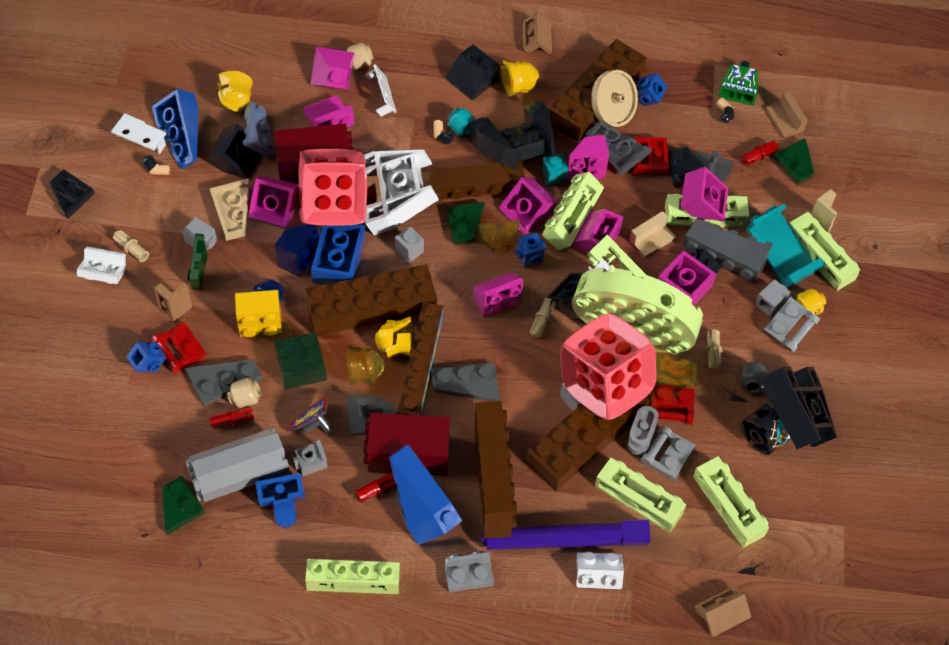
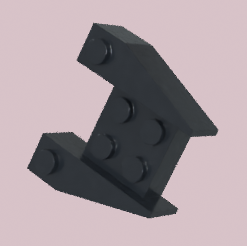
[469,101,555,170]
[760,367,837,449]

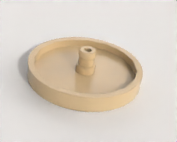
[592,70,638,127]

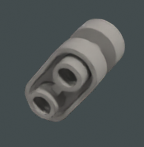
[627,406,658,455]

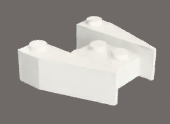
[364,150,439,235]

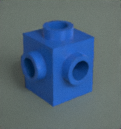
[636,73,668,106]
[515,233,546,268]
[126,342,166,372]

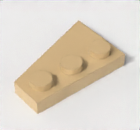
[210,178,249,241]

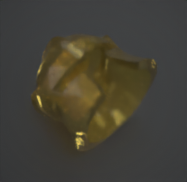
[346,344,385,386]

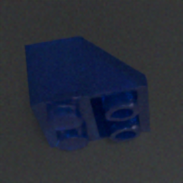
[275,224,320,276]

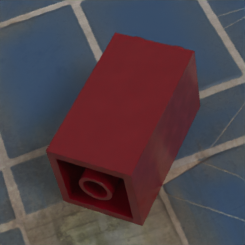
[274,124,354,185]
[363,413,450,476]

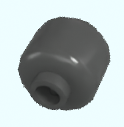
[740,362,767,393]

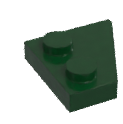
[774,138,814,185]
[446,202,485,245]
[187,233,208,290]
[162,476,205,535]

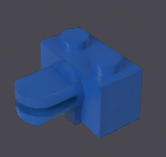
[256,473,306,528]

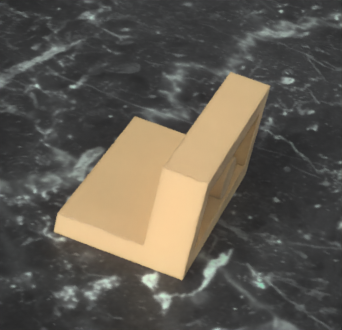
[811,189,837,233]
[629,211,676,258]

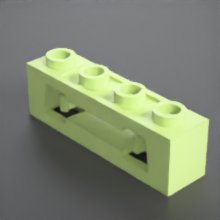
[542,172,604,250]
[665,194,749,228]
[789,212,860,291]
[587,235,646,278]
[693,456,769,548]
[595,458,687,533]
[305,559,400,594]

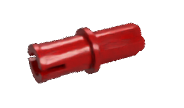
[741,140,778,166]
[210,406,254,429]
[354,473,396,503]

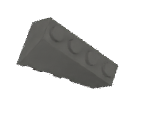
[683,218,773,283]

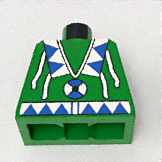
[718,61,758,106]

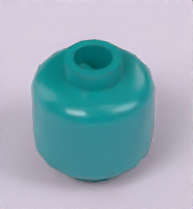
[447,108,476,137]

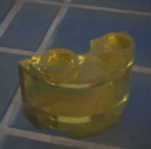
[478,220,519,252]
[656,354,697,389]

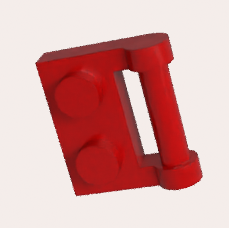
[632,137,669,175]
[151,322,206,373]
[650,385,695,425]

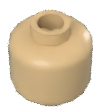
[347,42,374,70]
[227,378,261,409]

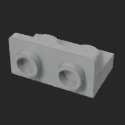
[445,551,494,592]

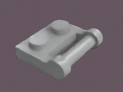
[764,297,821,352]
[640,426,695,482]

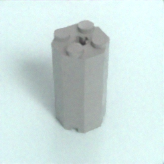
[185,427,290,502]

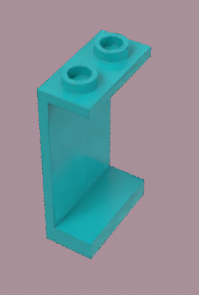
[746,204,825,288]

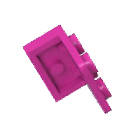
[303,96,354,127]

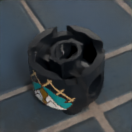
[741,403,791,455]

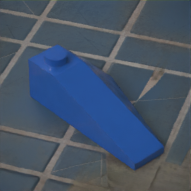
[152,89,199,169]
[389,445,462,545]

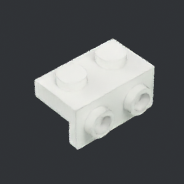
[77,246,126,284]
[576,552,624,589]

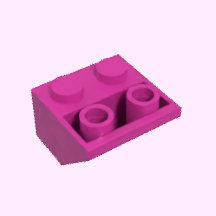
[567,135,609,182]
[571,209,623,260]
[473,273,523,317]

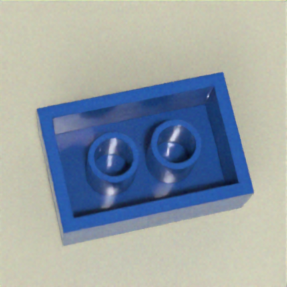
[311,224,366,285]

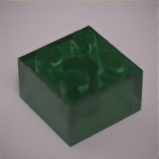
[274,332,327,390]

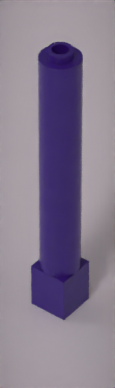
[482,520,651,550]

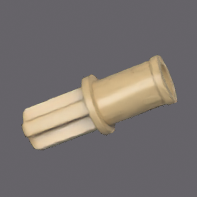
[113,230,149,262]
[530,298,556,338]
[706,329,723,370]

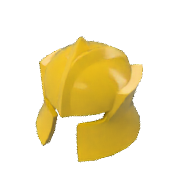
[500,60,539,96]
[216,71,253,112]
[375,316,412,359]

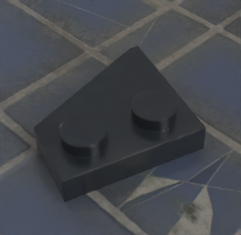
[668,147,705,188]
[50,169,95,219]

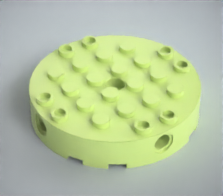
[572,268,703,355]

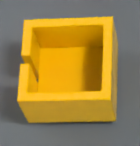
[235,290,282,337]

